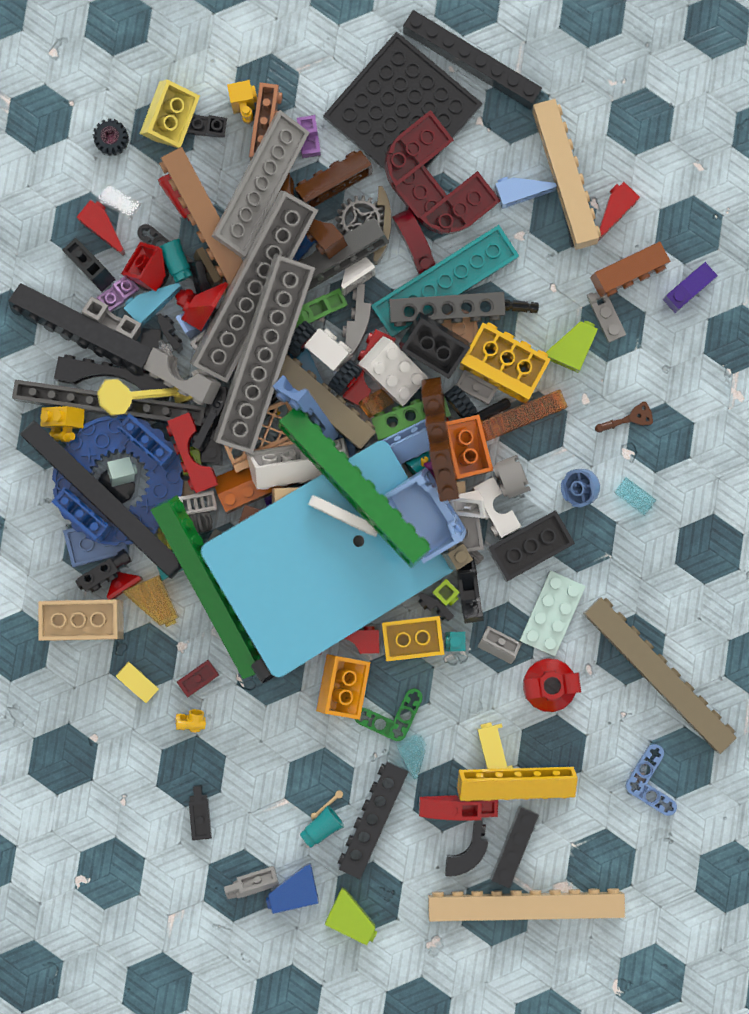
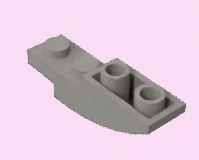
[342,283,371,356]

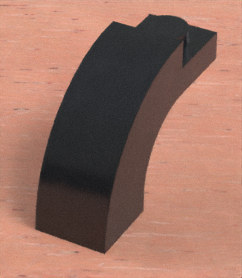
[456,557,484,624]
[445,819,488,876]

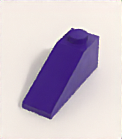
[663,262,718,313]

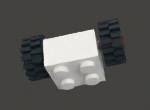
[288,321,363,396]

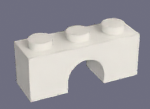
[472,477,521,539]

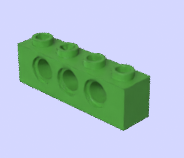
[371,396,451,441]

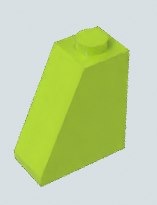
[546,321,598,373]
[325,887,377,946]

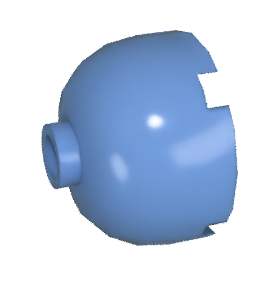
[561,469,600,507]

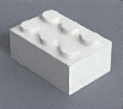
[357,336,428,406]

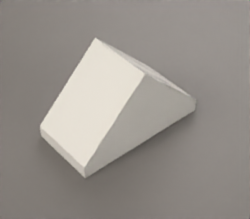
[450,490,486,518]

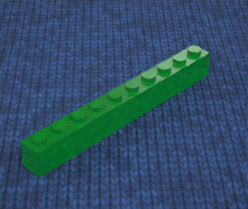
[278,409,431,568]
[151,495,262,679]

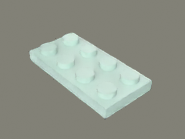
[519,570,586,657]

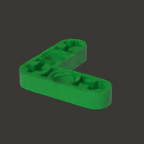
[355,688,423,741]

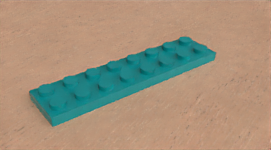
[371,225,519,337]

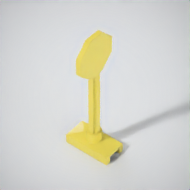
[97,379,193,416]

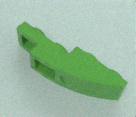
[295,288,348,328]

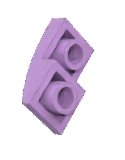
[97,276,139,312]

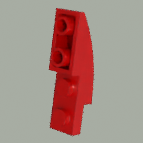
[419,795,498,821]

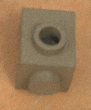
[441,543,473,570]

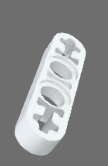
[308,495,378,537]

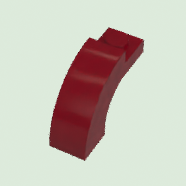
[392,209,436,275]

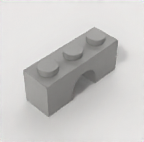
[81,296,141,341]

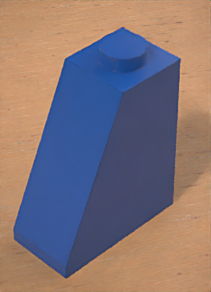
[266,863,319,914]

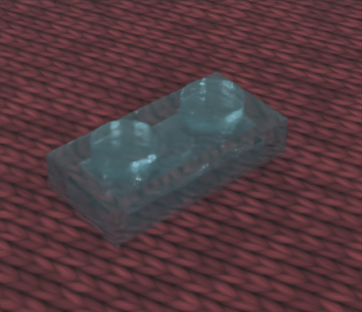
[614,477,656,516]

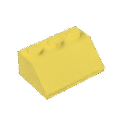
[140,79,200,148]

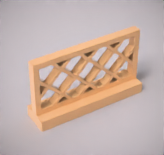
[224,401,294,473]

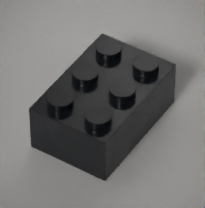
[399,312,470,379]

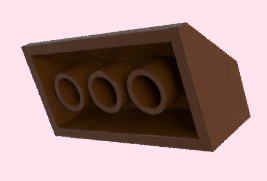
[295,150,372,207]

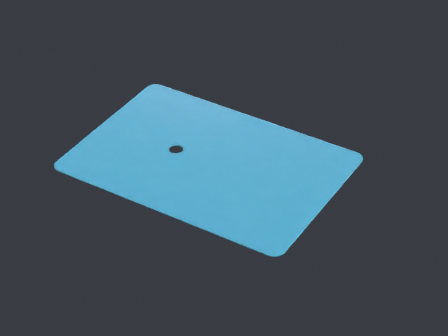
[201,441,454,677]

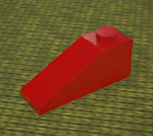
[598,182,640,241]
[76,200,125,256]

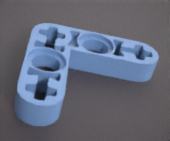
[625,744,677,816]

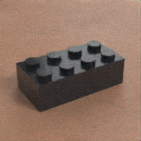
[487,510,575,582]

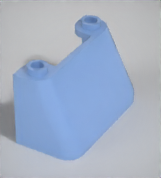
[385,468,467,563]

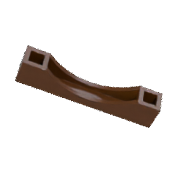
[276,173,348,259]

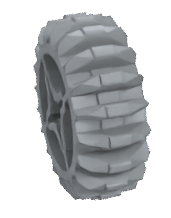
[335,195,384,235]

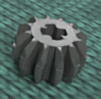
[188,512,213,533]

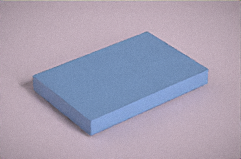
[63,528,129,568]

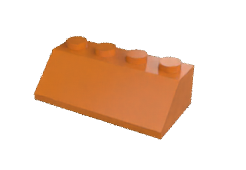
[215,467,296,514]

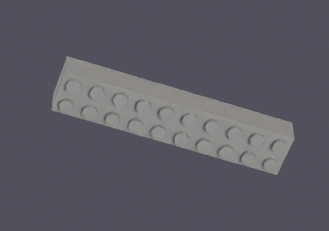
[190,190,318,383]
[213,254,315,454]

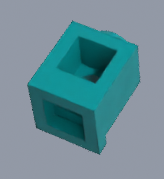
[445,632,466,651]

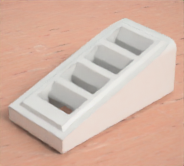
[179,491,217,515]

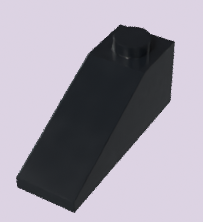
[62,238,116,292]

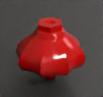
[175,289,196,308]

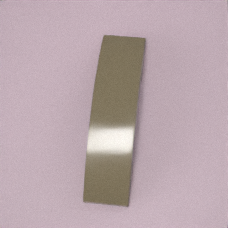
[373,186,391,265]

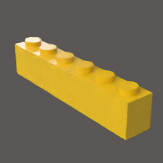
[457,767,578,801]

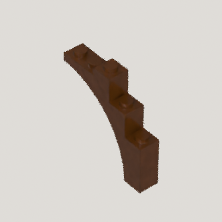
[422,377,459,502]

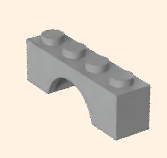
[144,347,221,405]

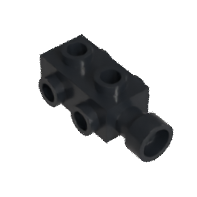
[75,549,132,593]

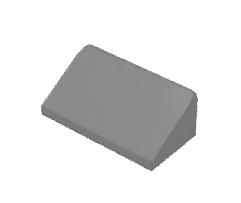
[478,626,522,664]

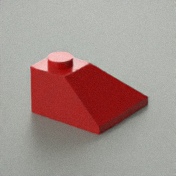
[121,242,166,292]
[181,282,228,331]

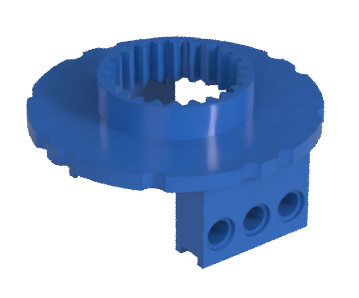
[51,413,184,546]

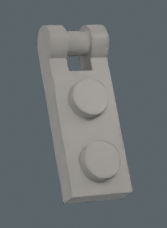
[587,292,626,343]

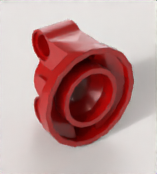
[523,658,581,712]

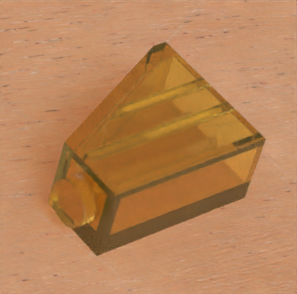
[123,575,179,627]

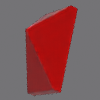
[107,572,143,600]

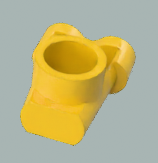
[175,709,206,733]

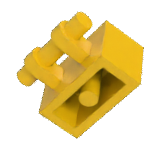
[227,80,257,124]
[40,406,85,442]

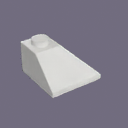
[341,257,375,296]

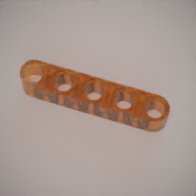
[481,389,568,442]

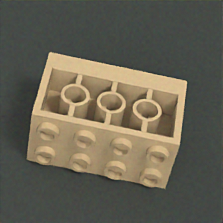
[38,599,124,641]

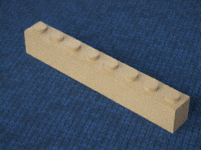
[532,99,601,250]

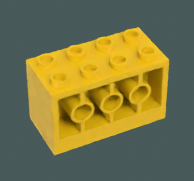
[459,322,551,404]

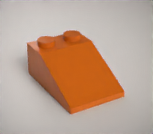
[447,415,493,480]

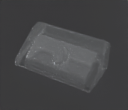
[98,185,141,220]

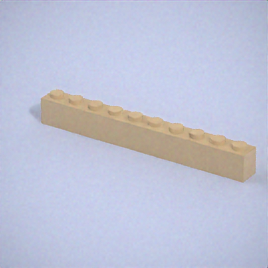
[428,888,625,921]

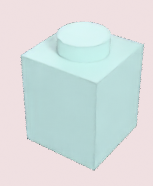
[107,457,137,487]

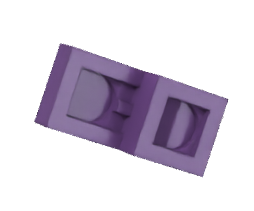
[297,115,321,158]

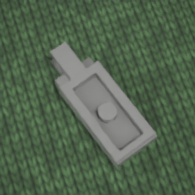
[224,866,279,899]

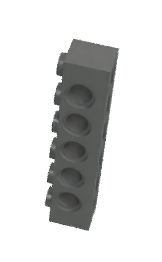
[388,292,506,327]

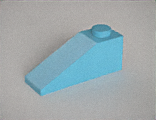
[124,283,183,328]

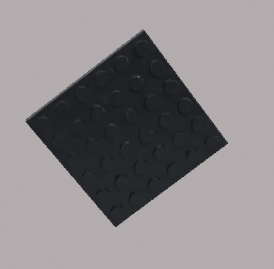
[323,31,482,169]

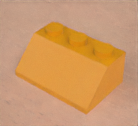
[316,654,371,720]

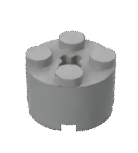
[493,455,531,499]

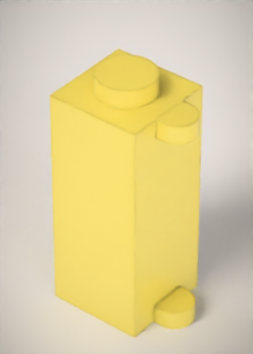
[477,722,513,769]

